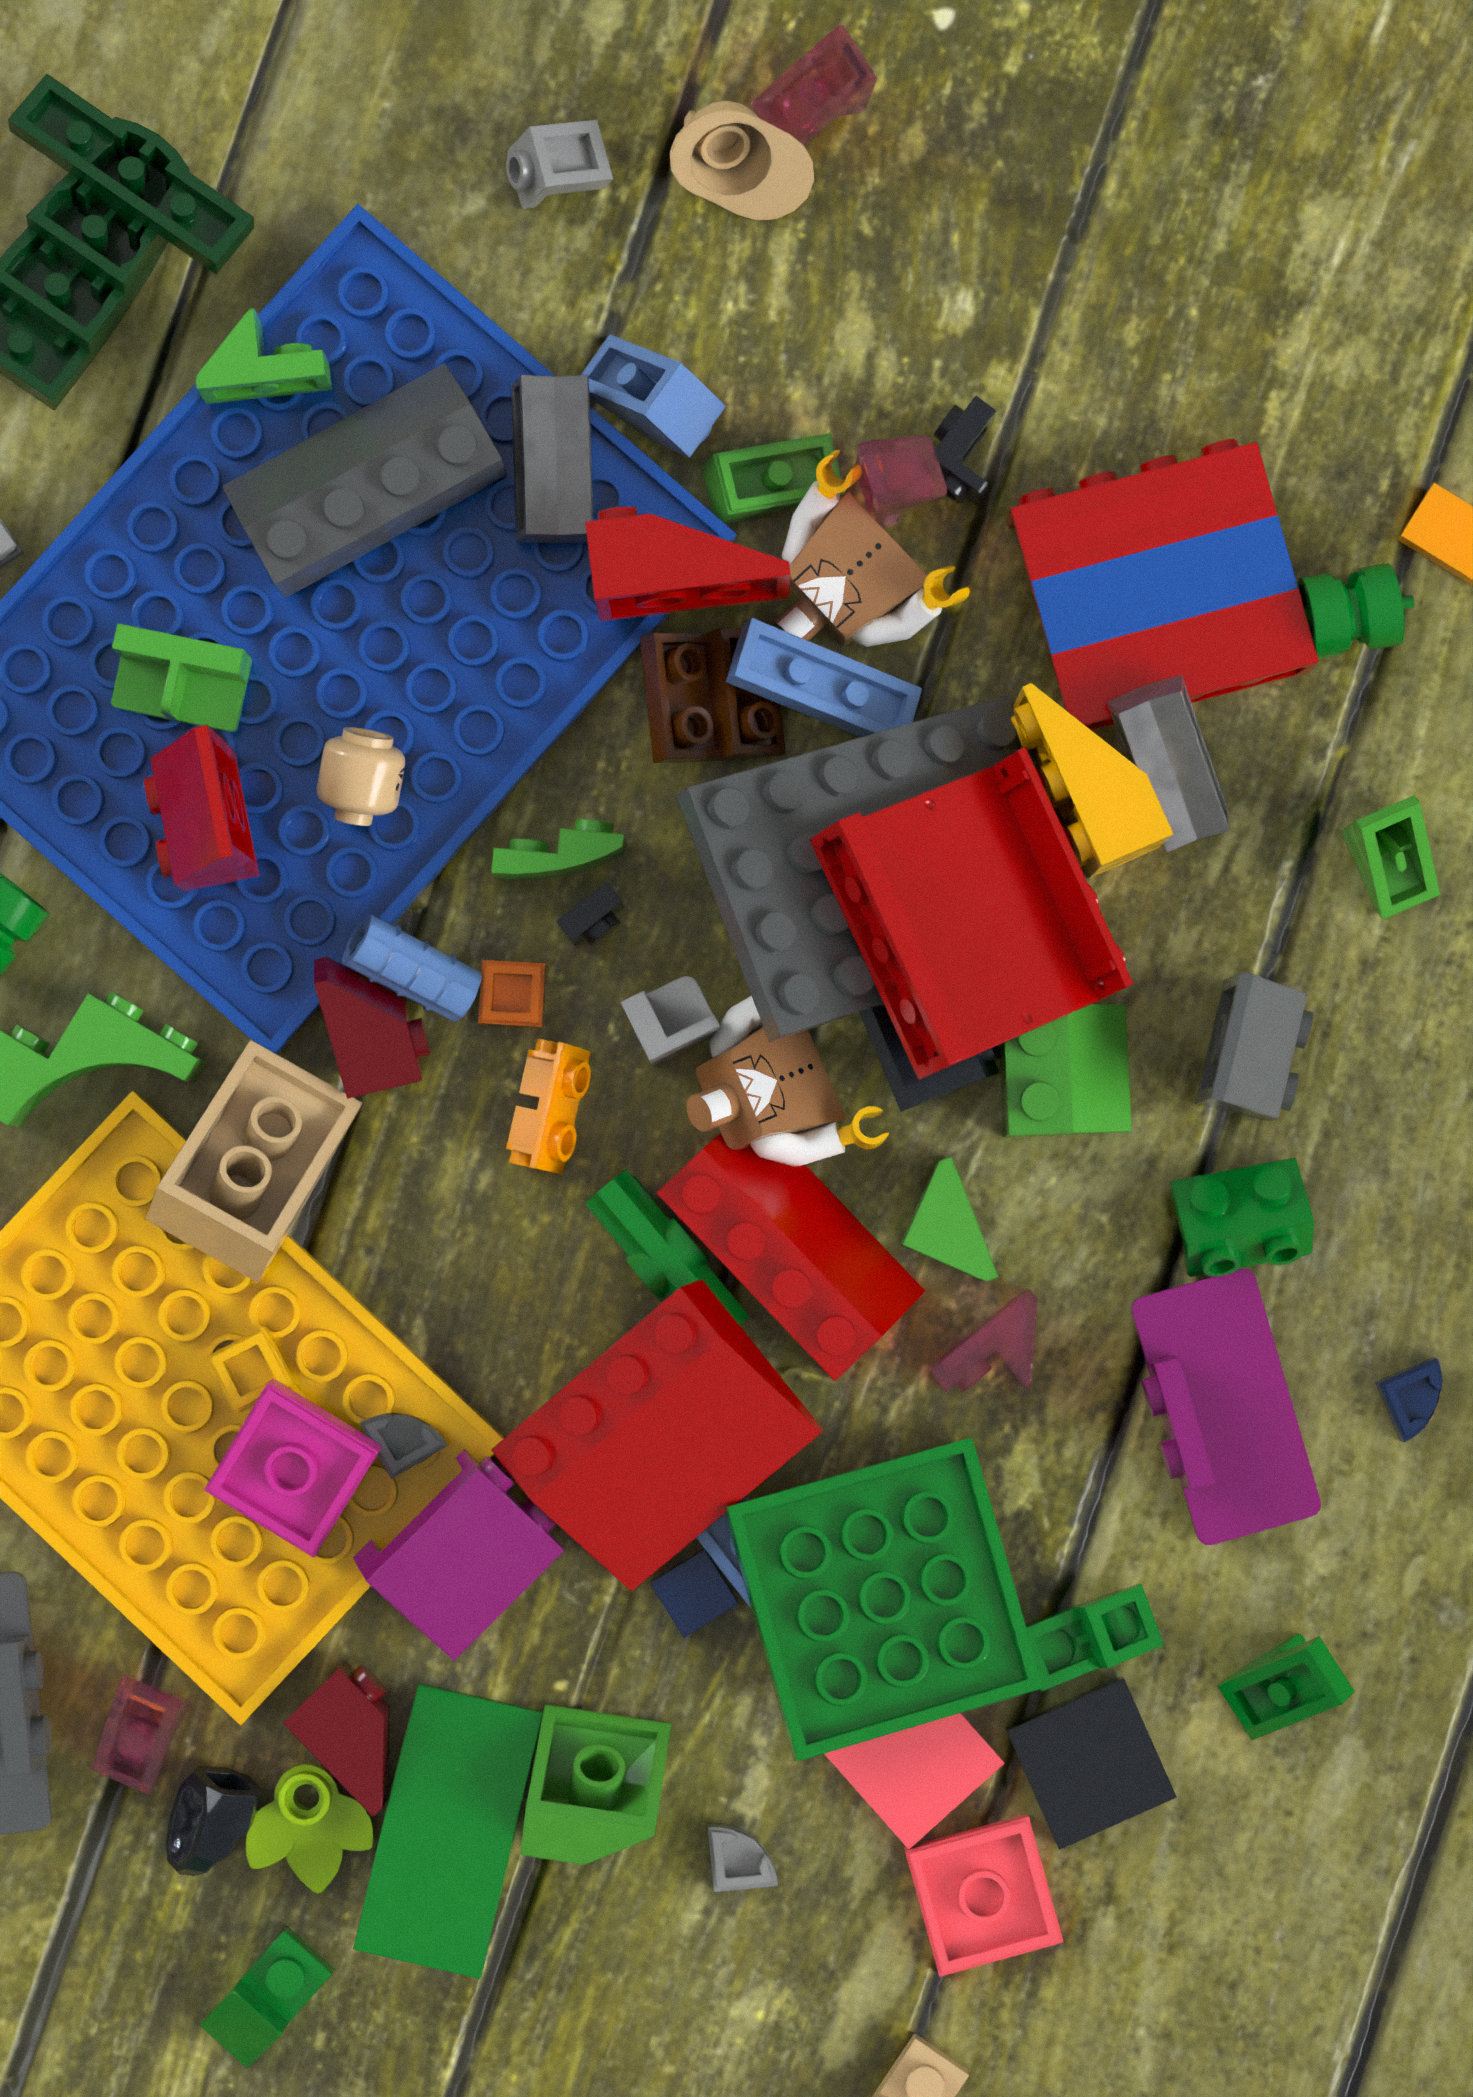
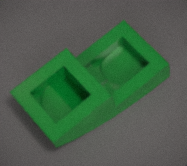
[1026,1584,1164,1691]

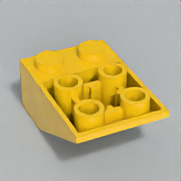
[1011,683,1173,879]

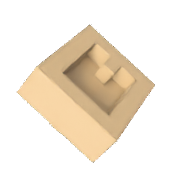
[872,2033,969,2097]

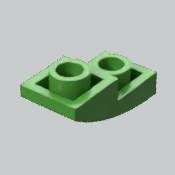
[491,819,626,880]

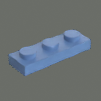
[726,618,922,737]

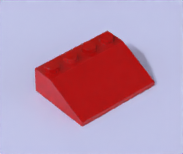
[491,1279,824,1591]

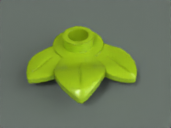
[246,1763,374,1894]

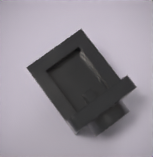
[927,396,996,506]

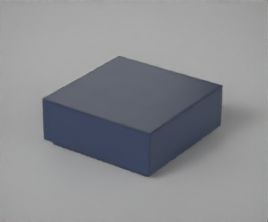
[650,1548,739,1638]

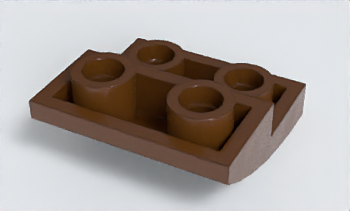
[640,628,786,763]

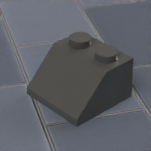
[1195,971,1313,1121]

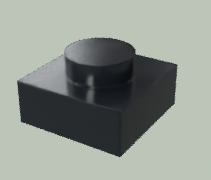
[556,882,624,946]

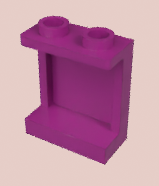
[353,1449,564,1661]

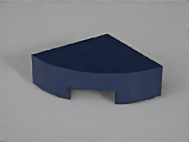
[1375,1357,1443,1442]

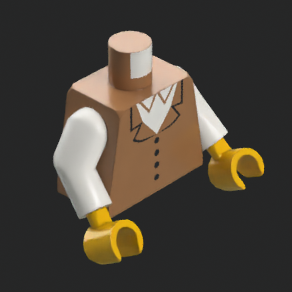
[774,450,970,647]
[686,996,889,1167]

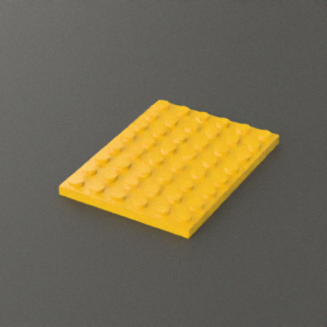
[0,1090,505,1726]

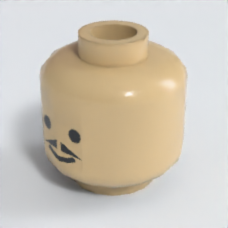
[316,727,405,826]

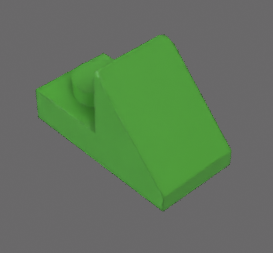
[196,308,332,404]

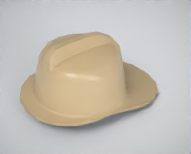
[670,101,814,220]

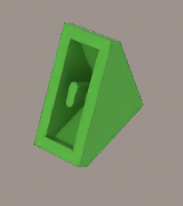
[1341,795,1440,920]
[900,1157,998,1282]

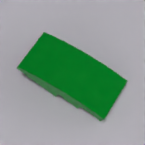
[353,1683,543,1979]

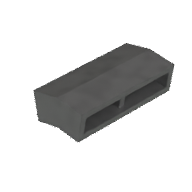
[511,375,594,543]
[1107,675,1229,853]

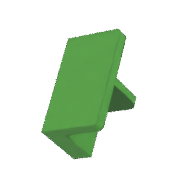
[111,623,252,733]

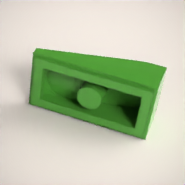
[702,433,846,524]

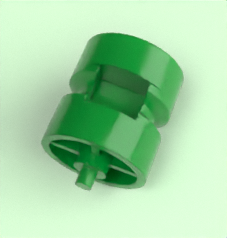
[1297,563,1414,659]

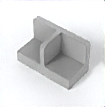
[621,976,720,1067]

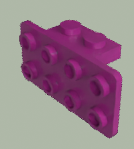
[1131,1269,1321,1545]

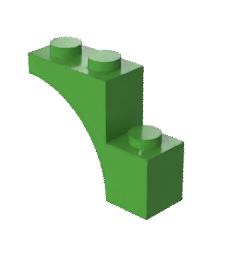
[0,991,207,1127]

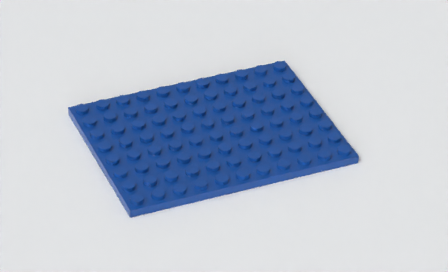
[0,204,737,1055]

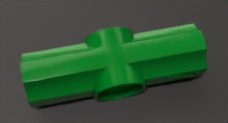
[585,1168,750,1325]

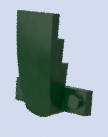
[0,74,254,410]

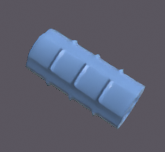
[342,914,482,1023]

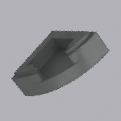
[359,1413,449,1479]

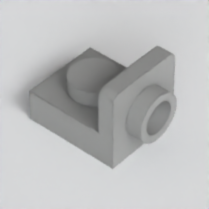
[506,120,613,209]

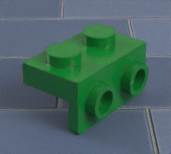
[1170,1158,1314,1277]

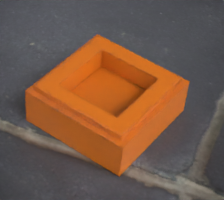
[478,960,547,1028]

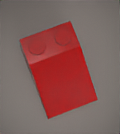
[585,507,791,622]
[144,725,260,891]

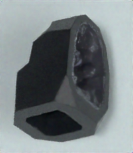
[166,1766,262,1876]

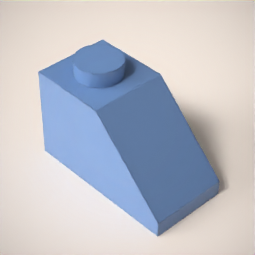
[581,334,726,458]

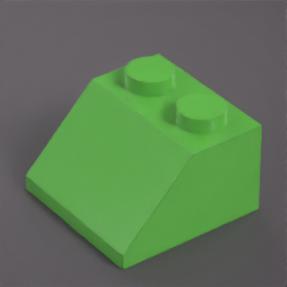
[999,1004,1132,1138]

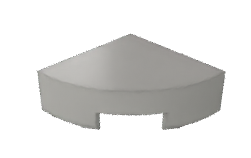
[708,1824,778,1892]

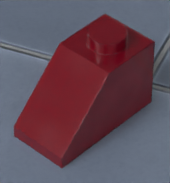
[314,956,431,1099]
[283,1661,390,1817]

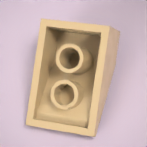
[145,1040,362,1283]

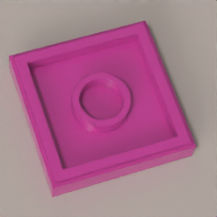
[204,1378,383,1558]

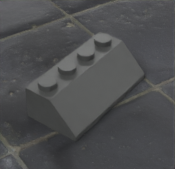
[222,363,507,598]

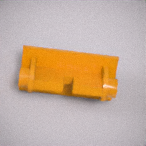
[505,1038,591,1175]

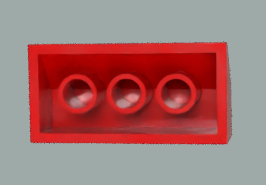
[657,1133,925,1381]

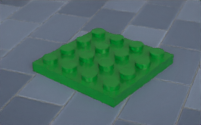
[725,1437,1044,1761]

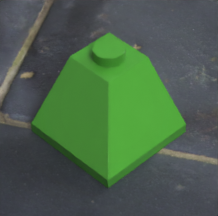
[521,1704,671,1865]

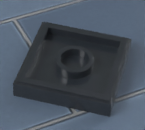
[1005,1676,1177,1850]

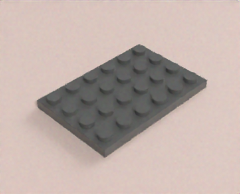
[676,695,1035,1043]

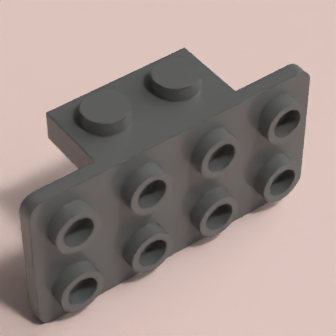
[0,1571,53,1835]

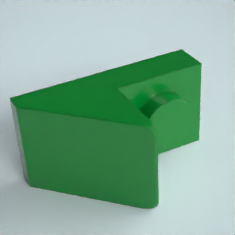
[1218,1634,1355,1740]
[200,1926,335,2068]

